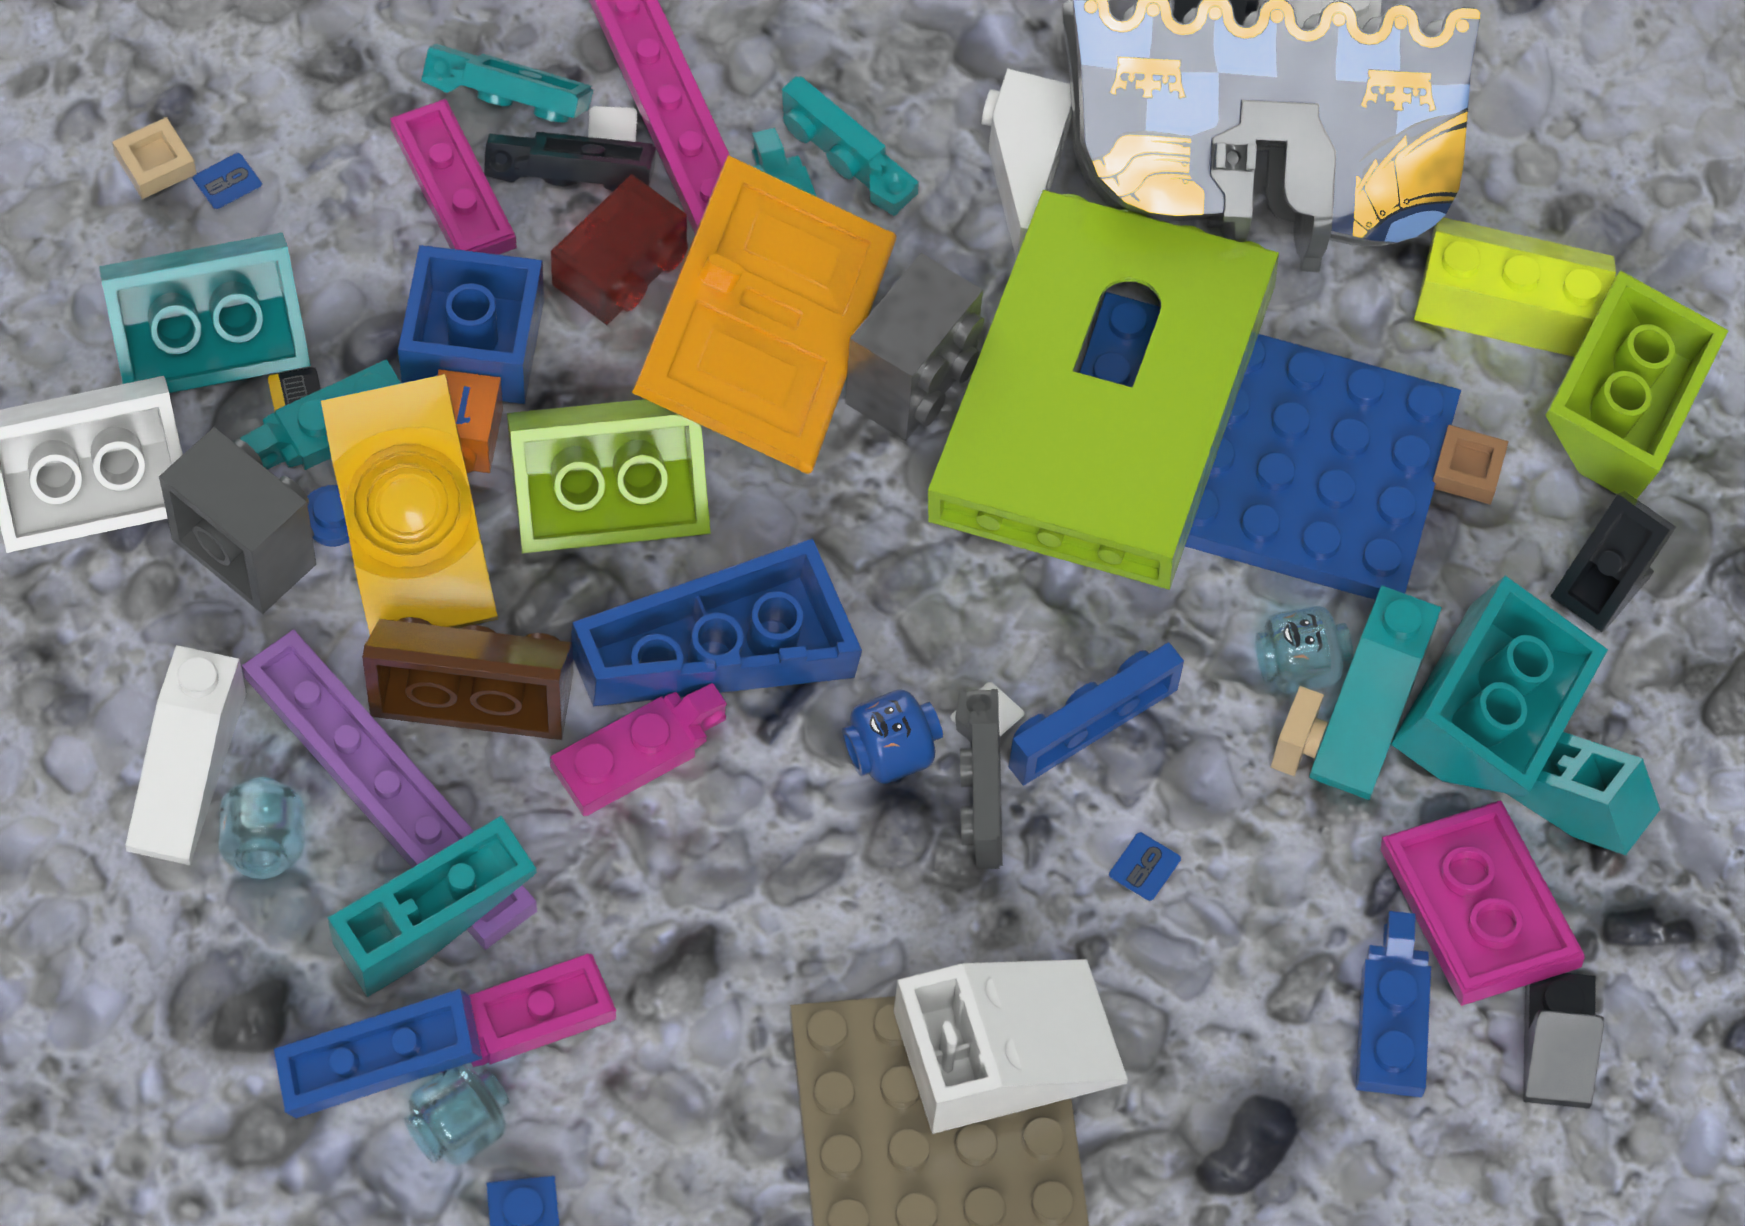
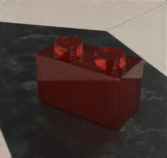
[550,174,688,325]

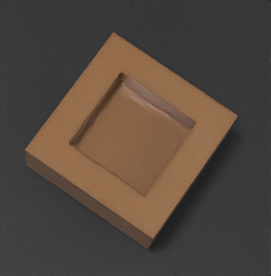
[1433,425,1509,505]

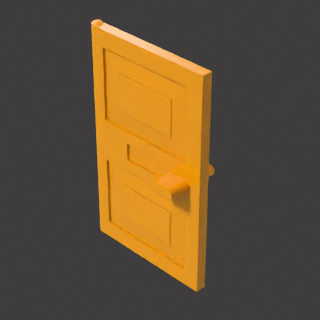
[632,155,897,474]

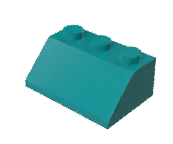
[99,232,311,393]
[1391,575,1608,797]

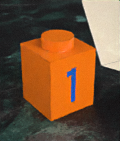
[437,369,503,473]

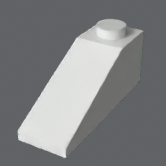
[982,68,1072,258]
[125,645,246,865]

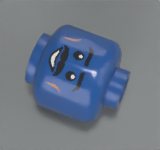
[842,689,943,784]

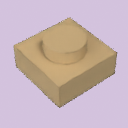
[112,117,196,199]
[1270,686,1328,777]

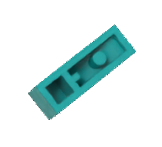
[1309,585,1442,800]
[1507,732,1661,856]
[328,816,537,997]

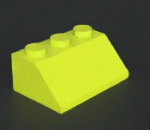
[1414,217,1616,357]

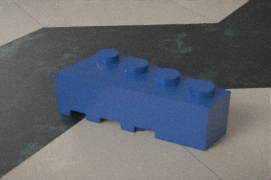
[570,538,862,707]

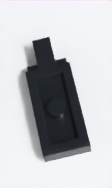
[484,131,656,193]

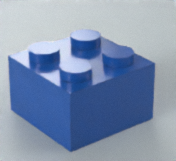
[398,245,544,404]

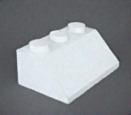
[0,376,183,553]

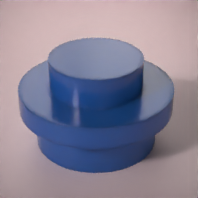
[307,485,350,547]

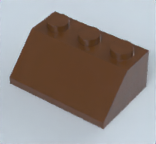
[362,617,574,740]

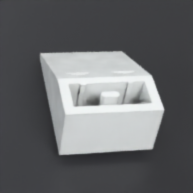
[894,959,1128,1134]

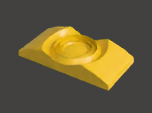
[321,374,498,635]

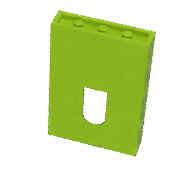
[928,190,1279,590]

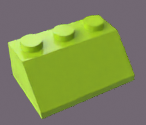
[1545,270,1729,499]
[507,399,711,553]

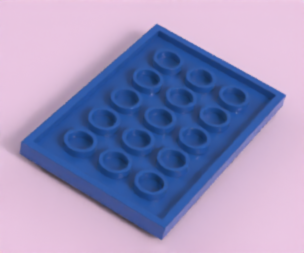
[1080,292,1461,600]

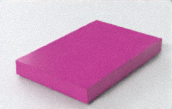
[1380,800,1585,1006]

